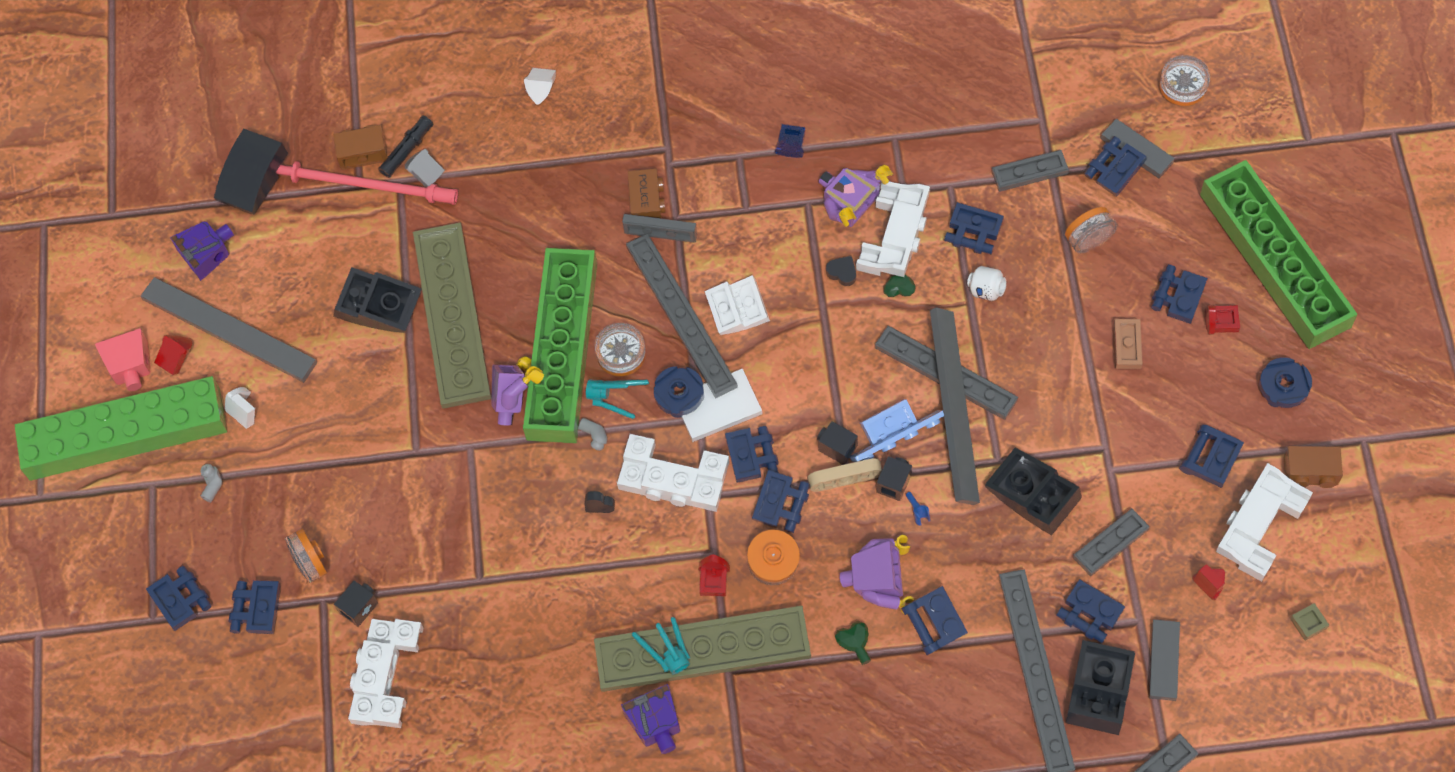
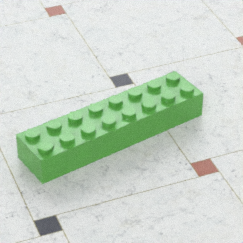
[1200,160,1357,349]
[523,248,597,443]
[15,376,227,481]

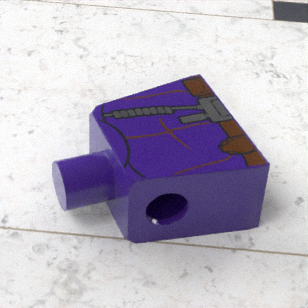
[170,221,234,281]
[621,684,680,754]

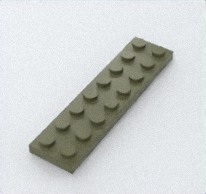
[413,222,491,409]
[594,606,811,692]

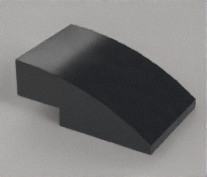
[214,128,288,215]
[333,267,422,333]
[985,447,1082,536]
[1066,640,1135,735]

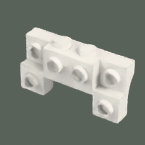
[856,182,930,277]
[617,434,729,512]
[1216,463,1313,582]
[348,619,424,728]

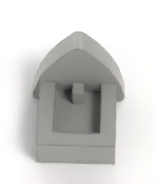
[405,149,445,188]

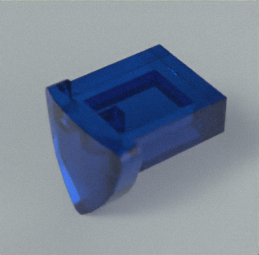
[774,124,806,158]

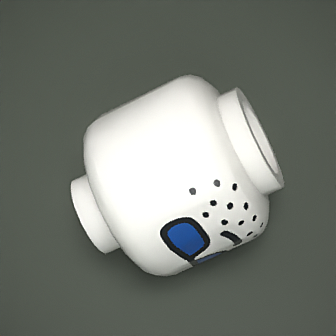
[967,266,1006,301]

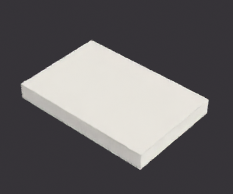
[678,369,762,442]

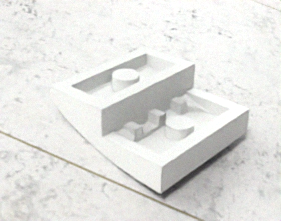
[705,275,770,335]

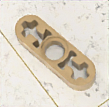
[807,459,882,492]

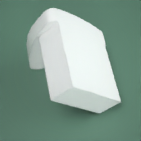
[524,68,556,105]
[225,387,255,429]

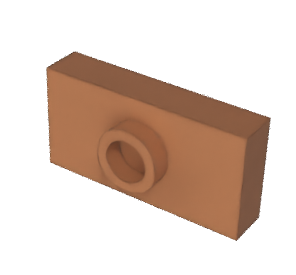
[1114,319,1143,369]

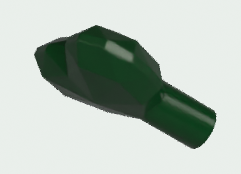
[883,273,916,297]
[835,621,871,665]

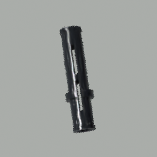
[378,115,434,178]

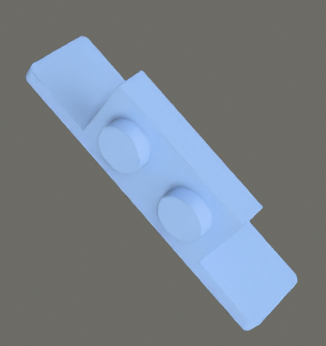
[850,399,944,462]

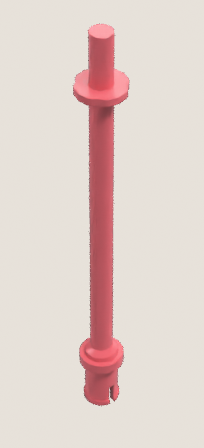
[276,161,458,205]

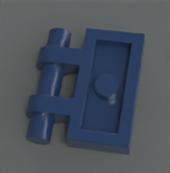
[1084,136,1147,197]
[944,202,1004,255]
[1151,265,1208,324]
[725,426,779,483]
[752,470,810,533]
[146,566,212,631]
[1056,579,1125,643]
[228,580,281,634]

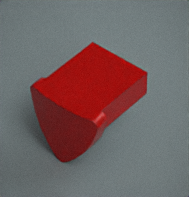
[1205,305,1240,335]
[154,335,192,375]
[698,554,730,596]
[1192,564,1225,600]

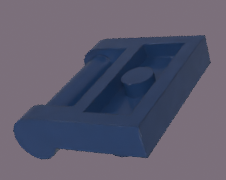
[1179,424,1244,488]
[901,586,968,655]

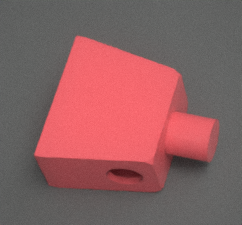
[95,328,150,391]

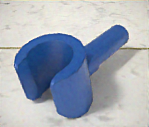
[906,492,930,525]

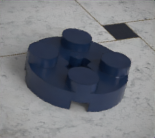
[1259,358,1312,408]
[654,366,704,418]

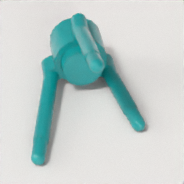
[586,380,649,419]
[632,617,690,675]

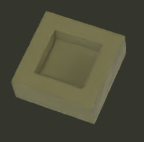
[1290,603,1329,641]

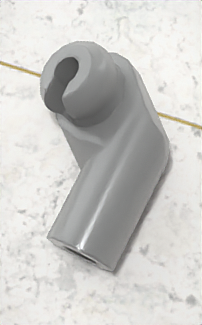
[578,418,608,451]
[200,464,222,503]

